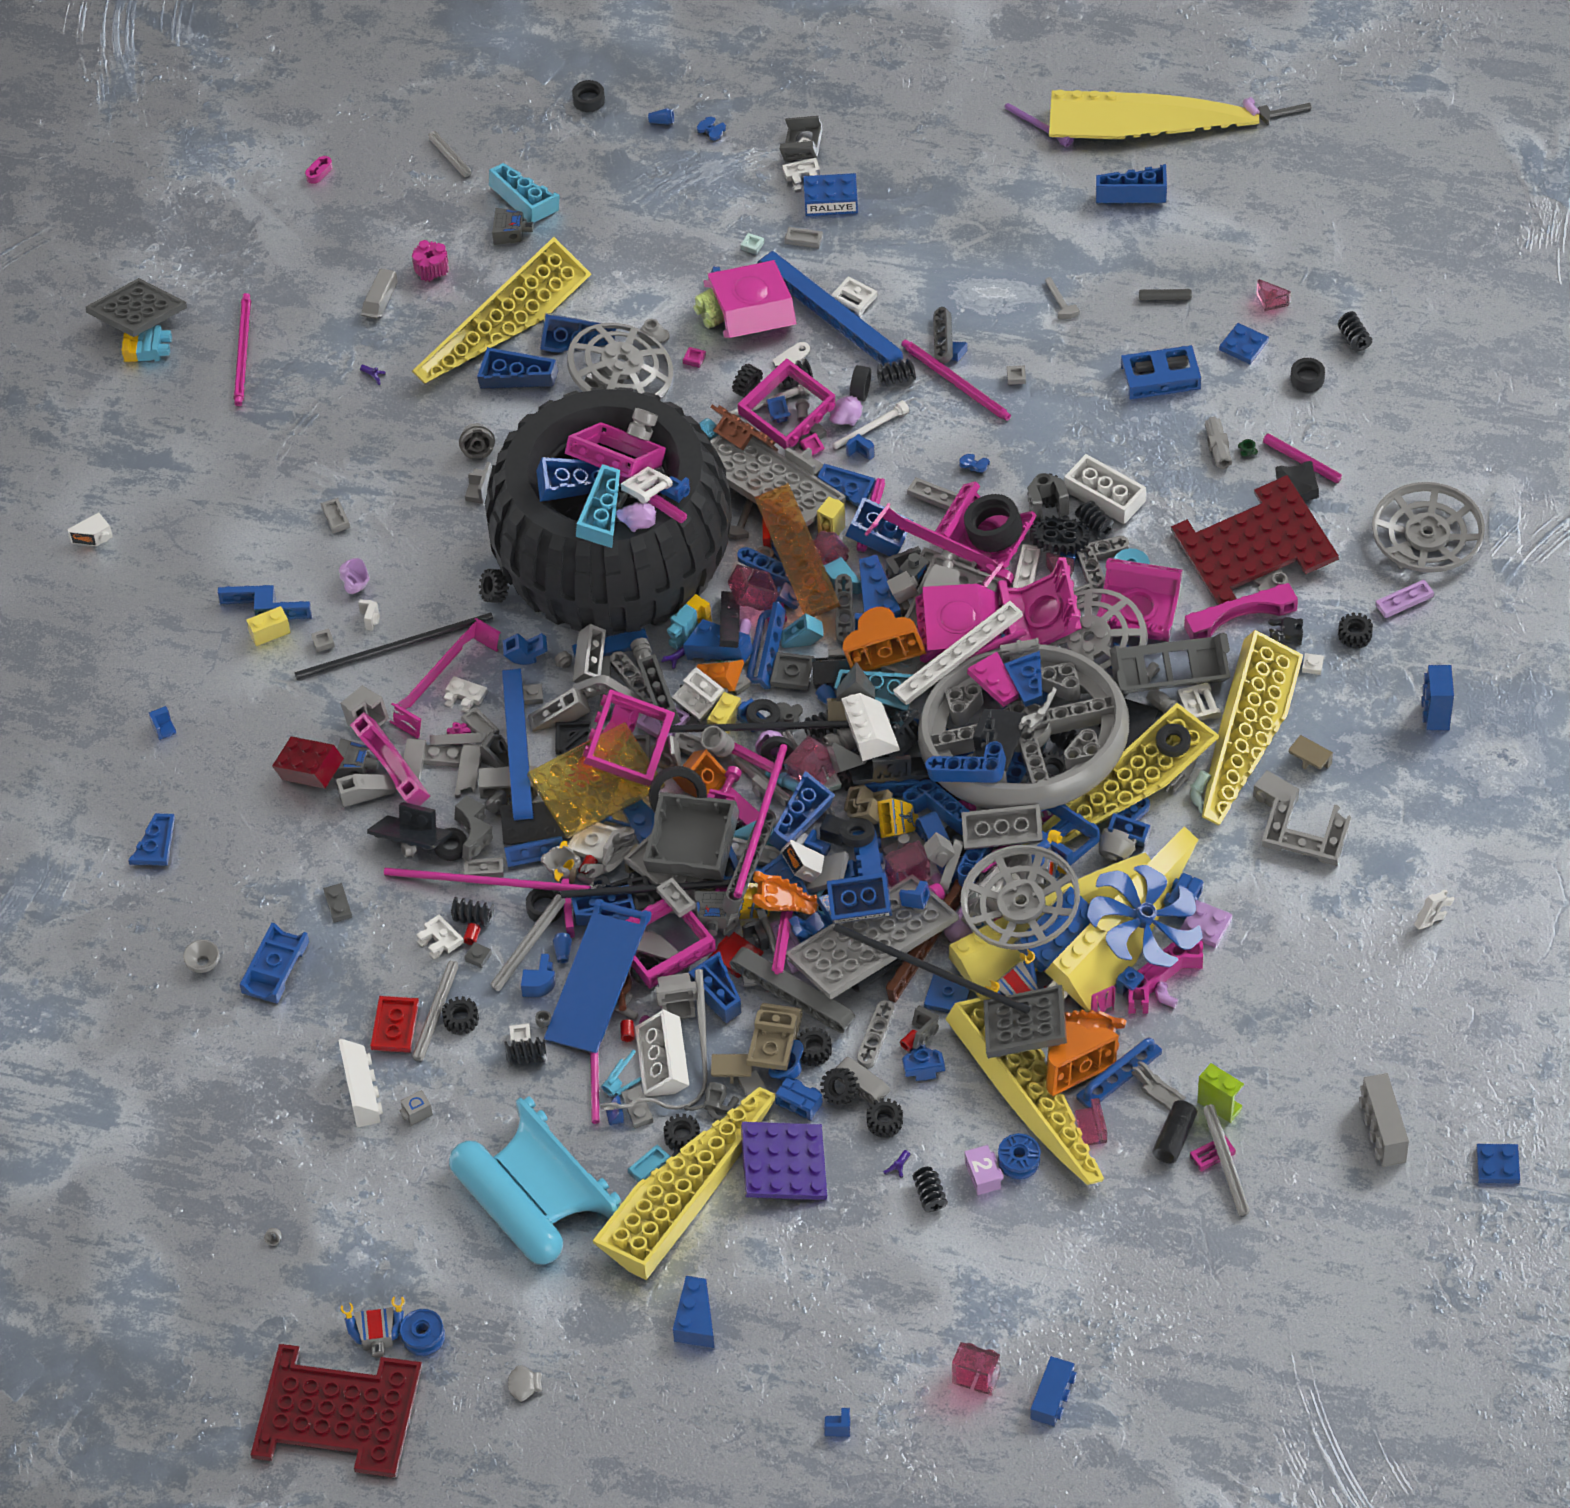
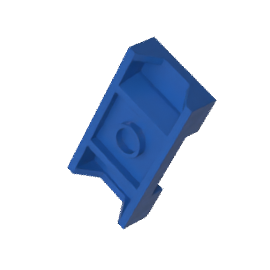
[239,923,309,1004]

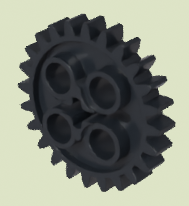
[1029,515,1090,555]

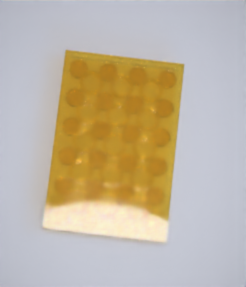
[527,722,665,839]

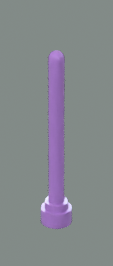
[1005,103,1074,148]

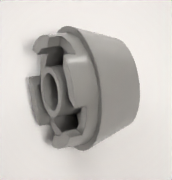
[459,423,495,459]
[1099,828,1136,863]

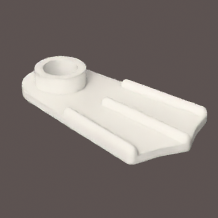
[772,342,810,366]

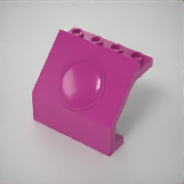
[703,260,797,338]
[935,481,1037,569]
[995,557,1082,645]
[1097,558,1183,642]
[915,583,1001,663]

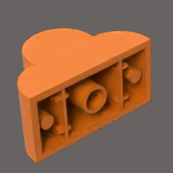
[843,607,926,672]
[1046,1021,1119,1096]

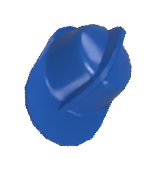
[769,1039,803,1082]

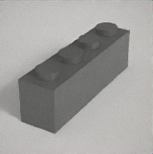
[638,654,681,725]

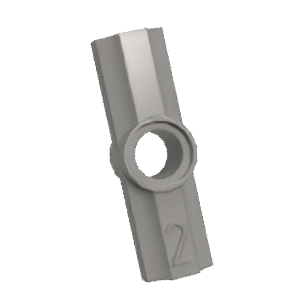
[1205,416,1232,469]

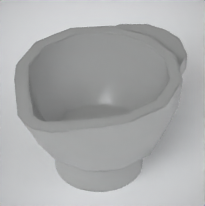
[637,318,669,346]

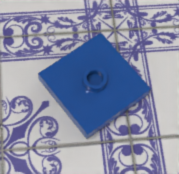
[924,974,971,1013]

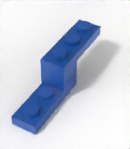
[218,585,312,620]

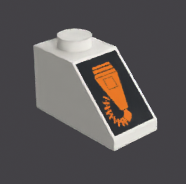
[67,512,113,546]
[781,840,824,883]

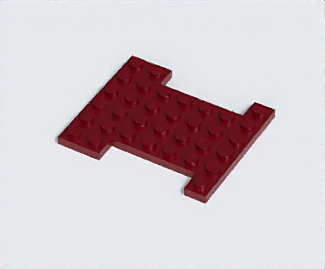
[1171,475,1339,605]
[250,1344,422,1478]

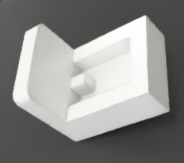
[358,599,380,631]

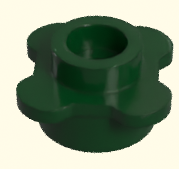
[1238,439,1258,457]

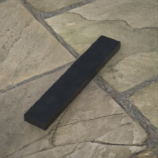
[719,591,740,648]

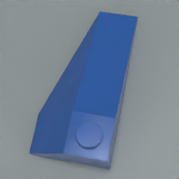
[540,313,616,353]

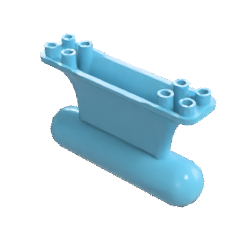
[449,1096,621,1265]

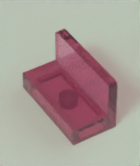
[1075,1098,1107,1146]

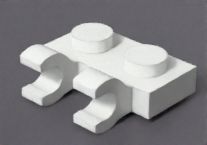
[782,158,821,191]
[444,676,488,713]
[1414,890,1455,930]
[416,914,464,959]

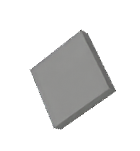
[806,851,849,894]

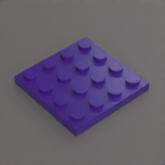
[741,1122,828,1200]

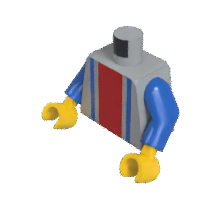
[1029,830,1067,889]
[985,949,1038,996]
[341,1296,405,1358]

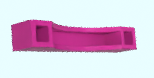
[1184,583,1298,639]
[350,712,430,806]

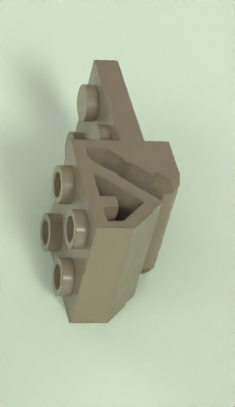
[747,1003,803,1071]

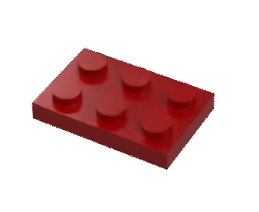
[370,996,419,1053]

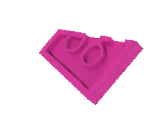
[967,652,1019,707]

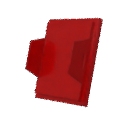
[708,932,764,979]

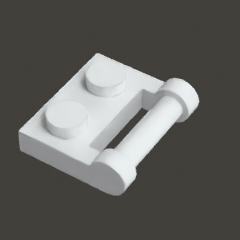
[831,276,878,316]
[621,467,673,504]
[1177,683,1222,721]

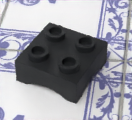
[1275,461,1319,501]

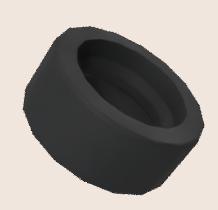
[572,80,605,112]
[1290,358,1325,392]
[850,365,871,401]
[526,889,563,923]

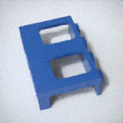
[1121,345,1201,400]
[1033,804,1100,866]

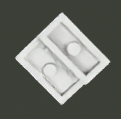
[672,667,724,722]

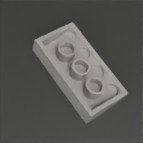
[961,804,1043,850]

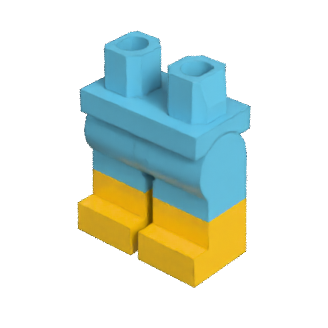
[121,325,172,362]
[667,594,712,650]

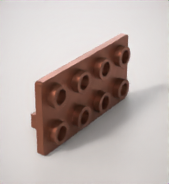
[710,404,779,452]

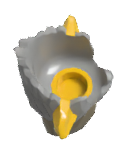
[540,841,581,884]

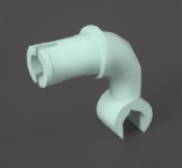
[1190,770,1211,813]

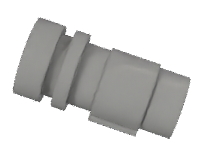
[630,638,652,674]
[1146,689,1184,715]

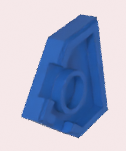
[902,1044,945,1081]

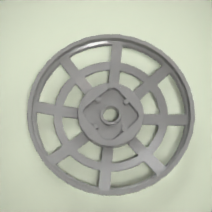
[567,323,673,399]
[1372,482,1485,573]
[1049,589,1148,694]
[961,845,1080,950]

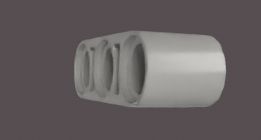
[836,1057,890,1105]

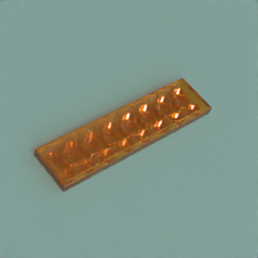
[754,483,841,617]

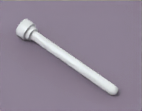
[730,384,811,416]
[833,400,910,449]

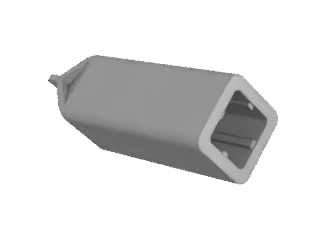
[361,269,398,319]

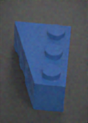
[683,619,754,663]
[571,884,635,926]
[688,952,742,1024]
[673,1276,715,1348]

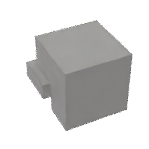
[340,685,389,737]
[656,973,697,1019]

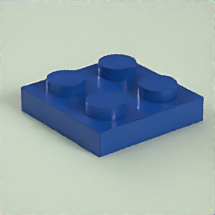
[1219,323,1269,365]
[1476,1144,1520,1184]

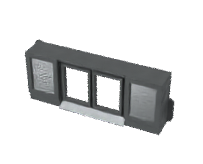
[1109,633,1231,694]

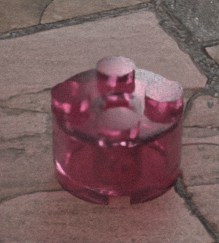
[805,530,850,574]

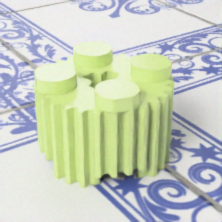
[693,288,724,329]

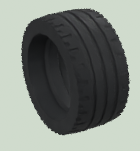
[964,494,1022,552]
[648,766,707,813]

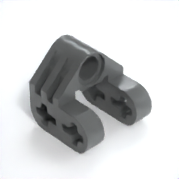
[1027,473,1069,523]

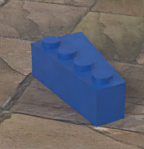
[1096,164,1167,203]
[477,347,559,389]
[536,457,600,502]
[859,554,901,618]
[769,771,835,852]
[852,829,885,877]

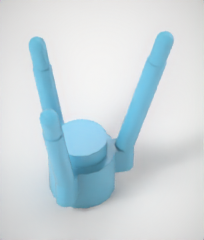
[601,1050,642,1097]

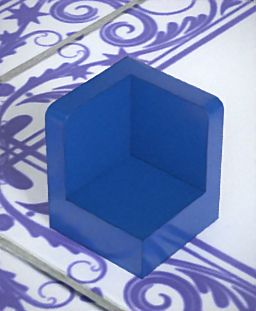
[149,706,176,740]
[804,829,831,857]
[899,881,930,909]
[824,1408,850,1437]

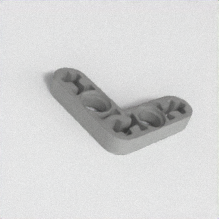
[1077,536,1129,589]
[573,675,641,700]

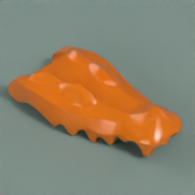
[752,871,818,916]
[1065,1009,1127,1050]

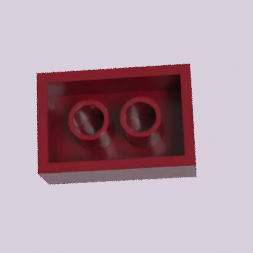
[272,736,344,789]

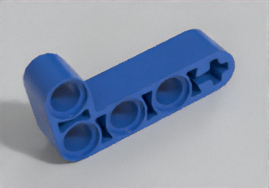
[737,547,812,591]
[925,741,1006,783]
[903,779,970,835]
[915,811,960,885]

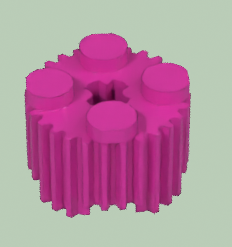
[412,240,449,282]

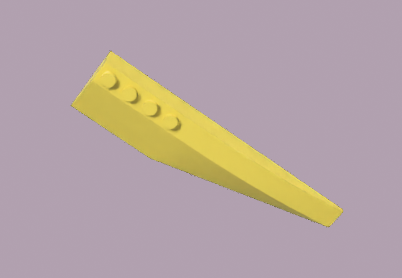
[1049,90,1259,139]
[412,237,591,384]
[1202,630,1303,825]
[1021,703,1219,845]
[1045,826,1199,1012]
[949,853,1151,998]
[946,996,1104,1185]
[593,1087,775,1280]

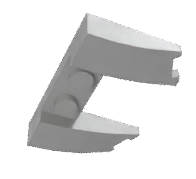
[403,738,482,798]
[1262,794,1351,866]

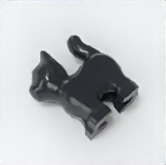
[1268,617,1303,645]

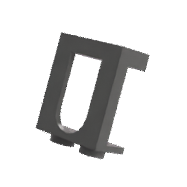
[779,116,823,161]

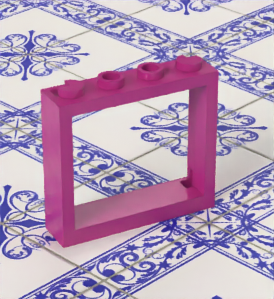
[738,358,836,449]
[565,422,666,479]
[582,689,675,787]
[625,898,716,989]

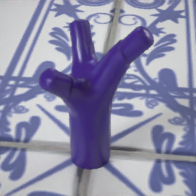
[360,364,386,385]
[661,647,685,669]
[883,1150,911,1178]

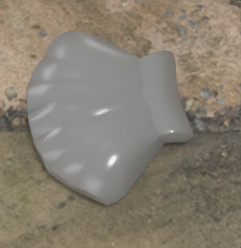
[508,1365,542,1402]

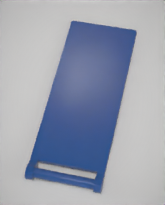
[544,899,651,1053]

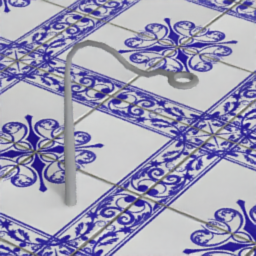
[600,969,707,1110]

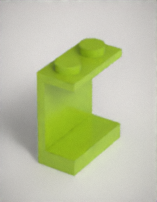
[1197,1063,1244,1123]

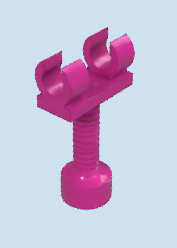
[707,766,742,801]

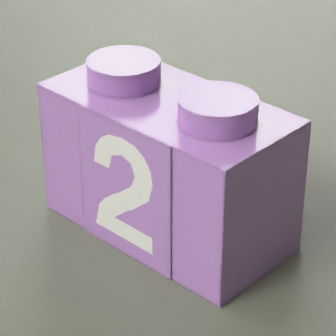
[965,1145,1003,1195]

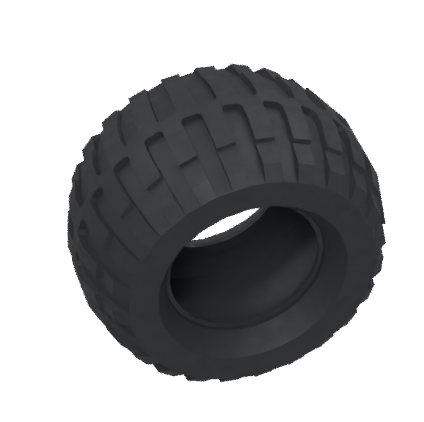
[484,386,732,635]

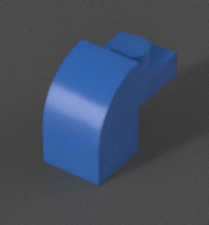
[503,633,548,665]
[789,911,831,943]
[521,954,556,997]

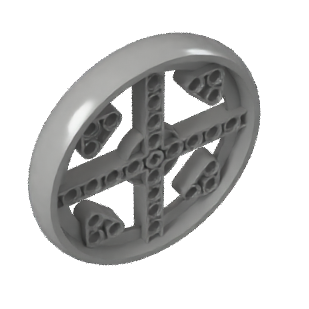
[918,645,1129,810]

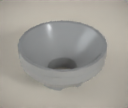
[183,940,219,973]

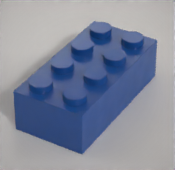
[1013,886,1090,973]

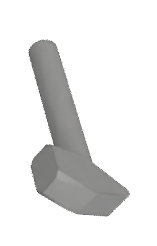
[1045,277,1080,319]

